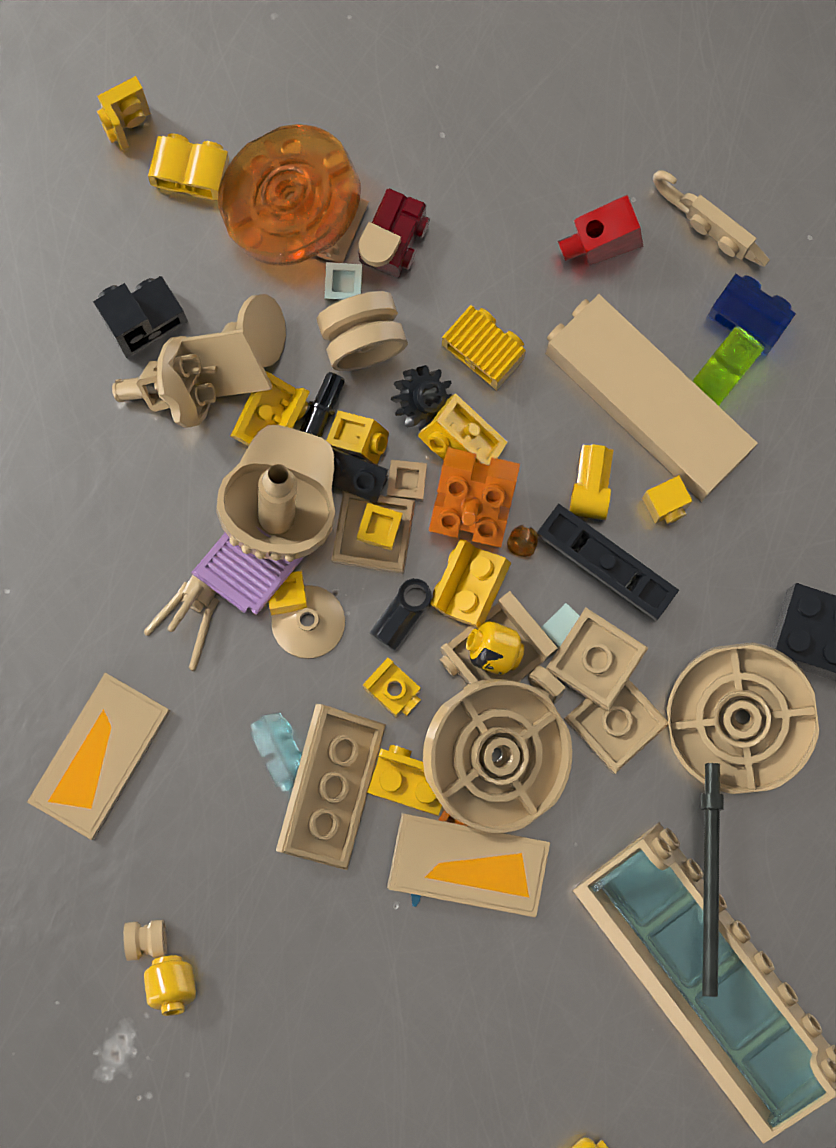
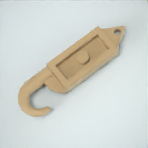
[653,170,770,267]

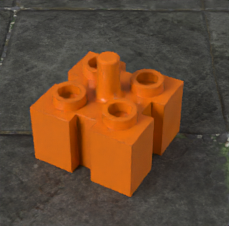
[429,447,520,548]

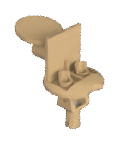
[112,294,286,428]

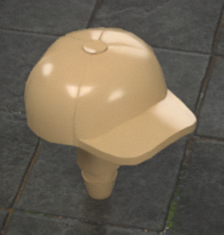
[216,425,335,562]

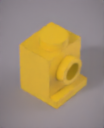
[363,657,422,718]

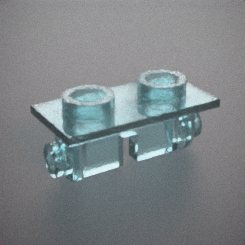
[250,712,302,792]

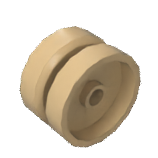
[316,291,408,371]

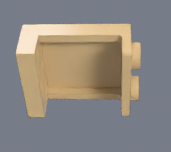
[439,591,558,689]

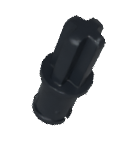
[299,372,345,437]

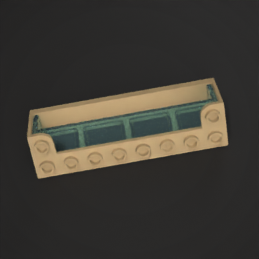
[573,822,836,1144]

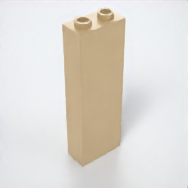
[545,294,758,502]

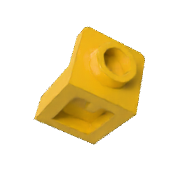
[326,410,389,464]

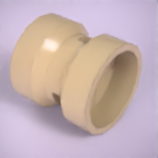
[124,919,167,961]

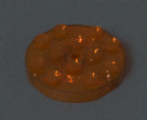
[218,124,361,266]

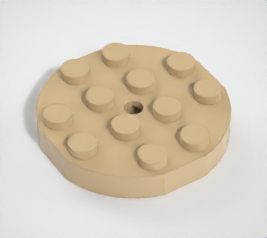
[667,642,819,794]
[423,679,572,833]

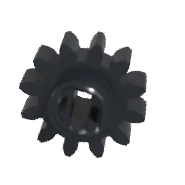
[391,365,452,431]

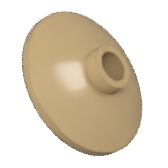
[271,585,345,659]

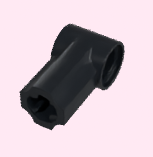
[370,578,432,652]

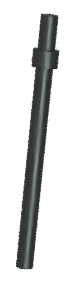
[701,763,724,997]

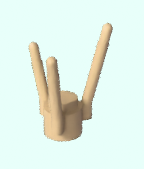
[144,575,219,671]

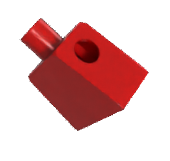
[558,195,644,265]

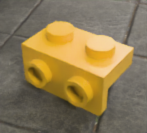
[230,371,310,446]

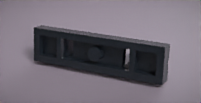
[536,503,679,621]

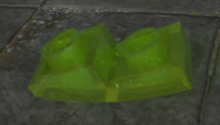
[692,326,765,406]

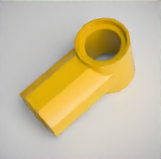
[569,444,614,521]

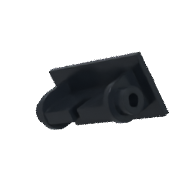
[332,448,389,503]

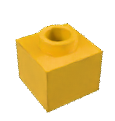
[642,475,693,524]

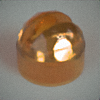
[507,525,538,557]

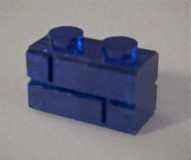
[708,274,796,355]

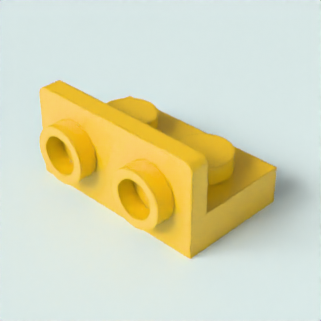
[96,76,151,150]
[418,393,508,465]
[431,539,511,628]
[367,745,442,816]

